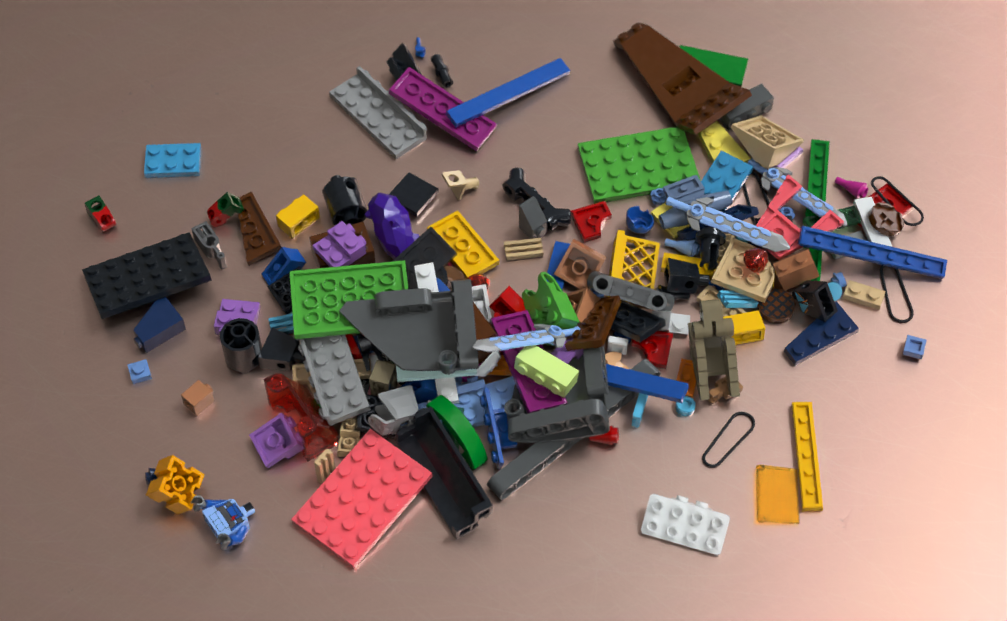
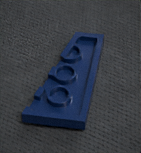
[677,204,759,240]
[784,301,859,366]

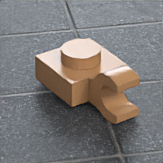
[708,376,743,404]

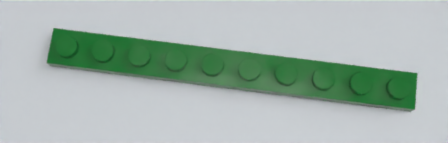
[800,139,830,285]

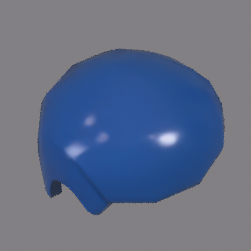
[626,206,654,234]

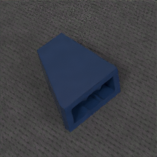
[133,297,186,353]

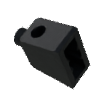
[664,258,709,294]
[258,328,306,372]

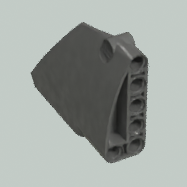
[339,279,479,375]
[504,346,610,443]

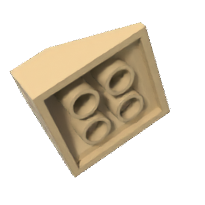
[731,115,804,168]

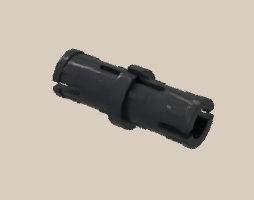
[431,54,453,88]

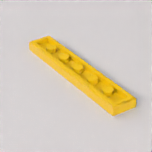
[791,402,823,511]

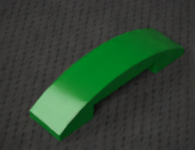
[426,395,488,470]

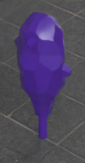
[365,193,420,259]

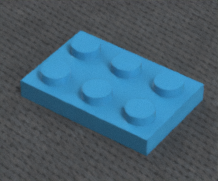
[144,143,201,178]
[701,150,753,211]

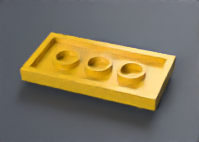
[427,210,500,280]

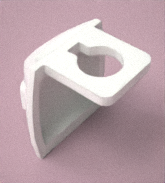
[475,351,501,376]

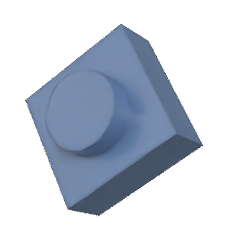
[903,335,927,359]
[127,359,152,384]

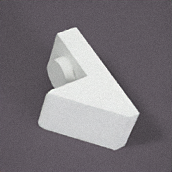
[472,284,492,323]
[652,311,691,335]

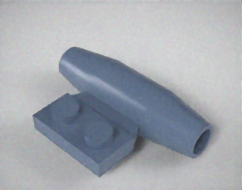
[659,175,733,229]

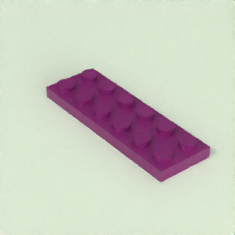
[388,67,497,151]
[490,310,567,414]

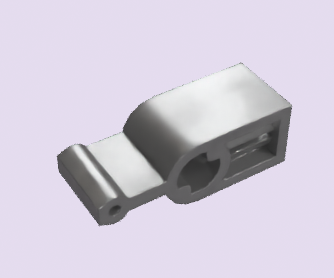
[191,221,227,269]

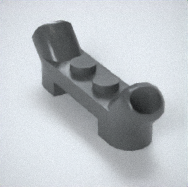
[587,271,675,311]

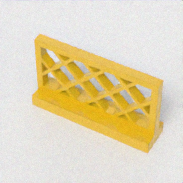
[605,230,660,304]

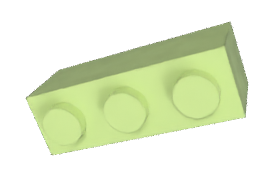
[514,345,579,398]

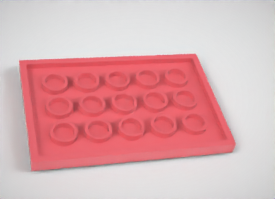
[291,429,433,569]

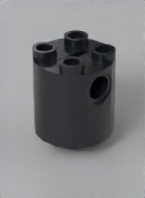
[322,175,367,226]
[220,318,262,374]

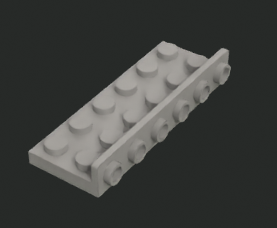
[329,66,427,159]
[293,330,371,426]

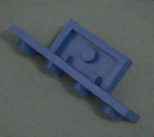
[480,388,518,470]

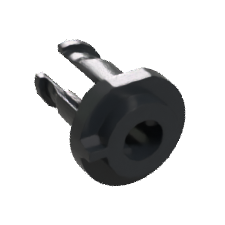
[695,227,726,270]

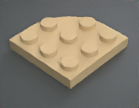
[711,238,775,303]

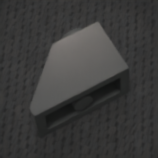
[519,196,547,239]

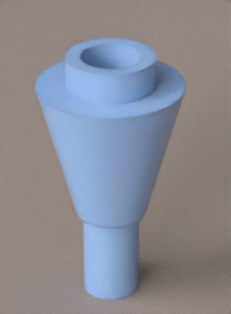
[665,239,700,257]

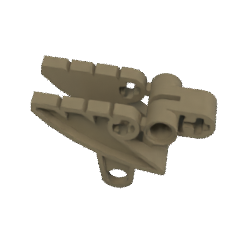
[687,299,740,400]

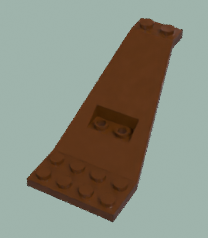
[613,23,752,135]

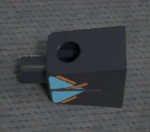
[792,280,838,322]

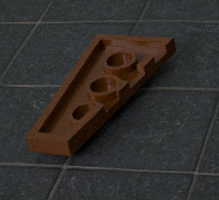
[238,191,282,266]
[565,295,621,351]

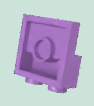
[313,221,366,267]
[214,299,261,335]
[249,413,305,468]

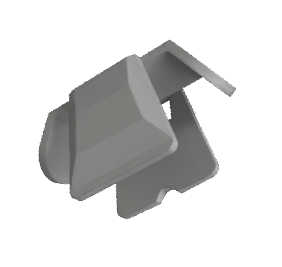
[368,385,431,436]

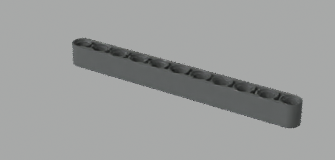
[487,359,661,500]

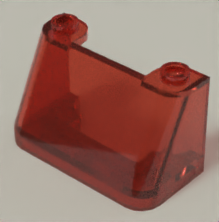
[263,373,338,462]

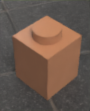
[181,380,214,416]

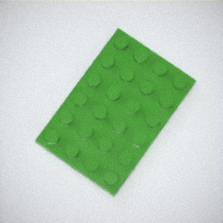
[577,127,701,204]
[290,260,408,339]

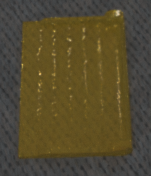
[756,465,799,524]

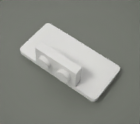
[641,494,730,555]

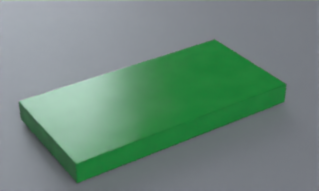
[680,45,748,87]

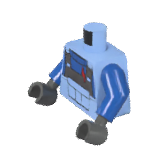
[191,495,255,550]

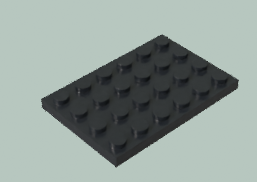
[82,232,212,319]

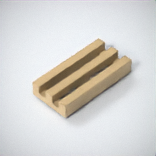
[504,238,544,261]
[314,448,335,484]

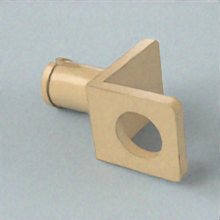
[442,170,479,200]

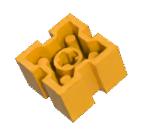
[146,455,205,514]

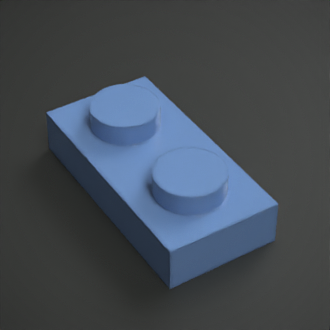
[456,376,486,394]

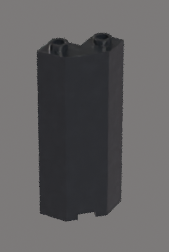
[396,407,493,540]

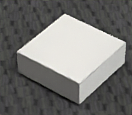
[607,336,628,355]

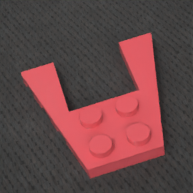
[756,174,844,260]

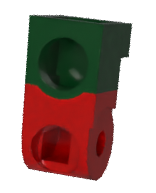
[207,192,244,227]
[84,195,116,232]

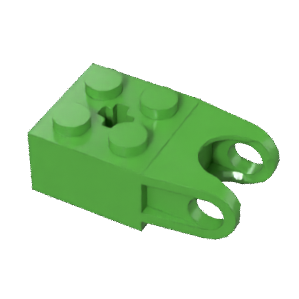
[522,272,579,346]

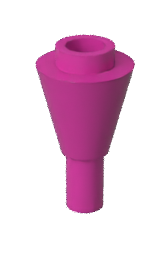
[835,177,868,199]

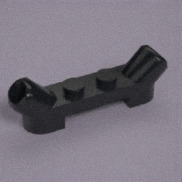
[502,167,571,231]

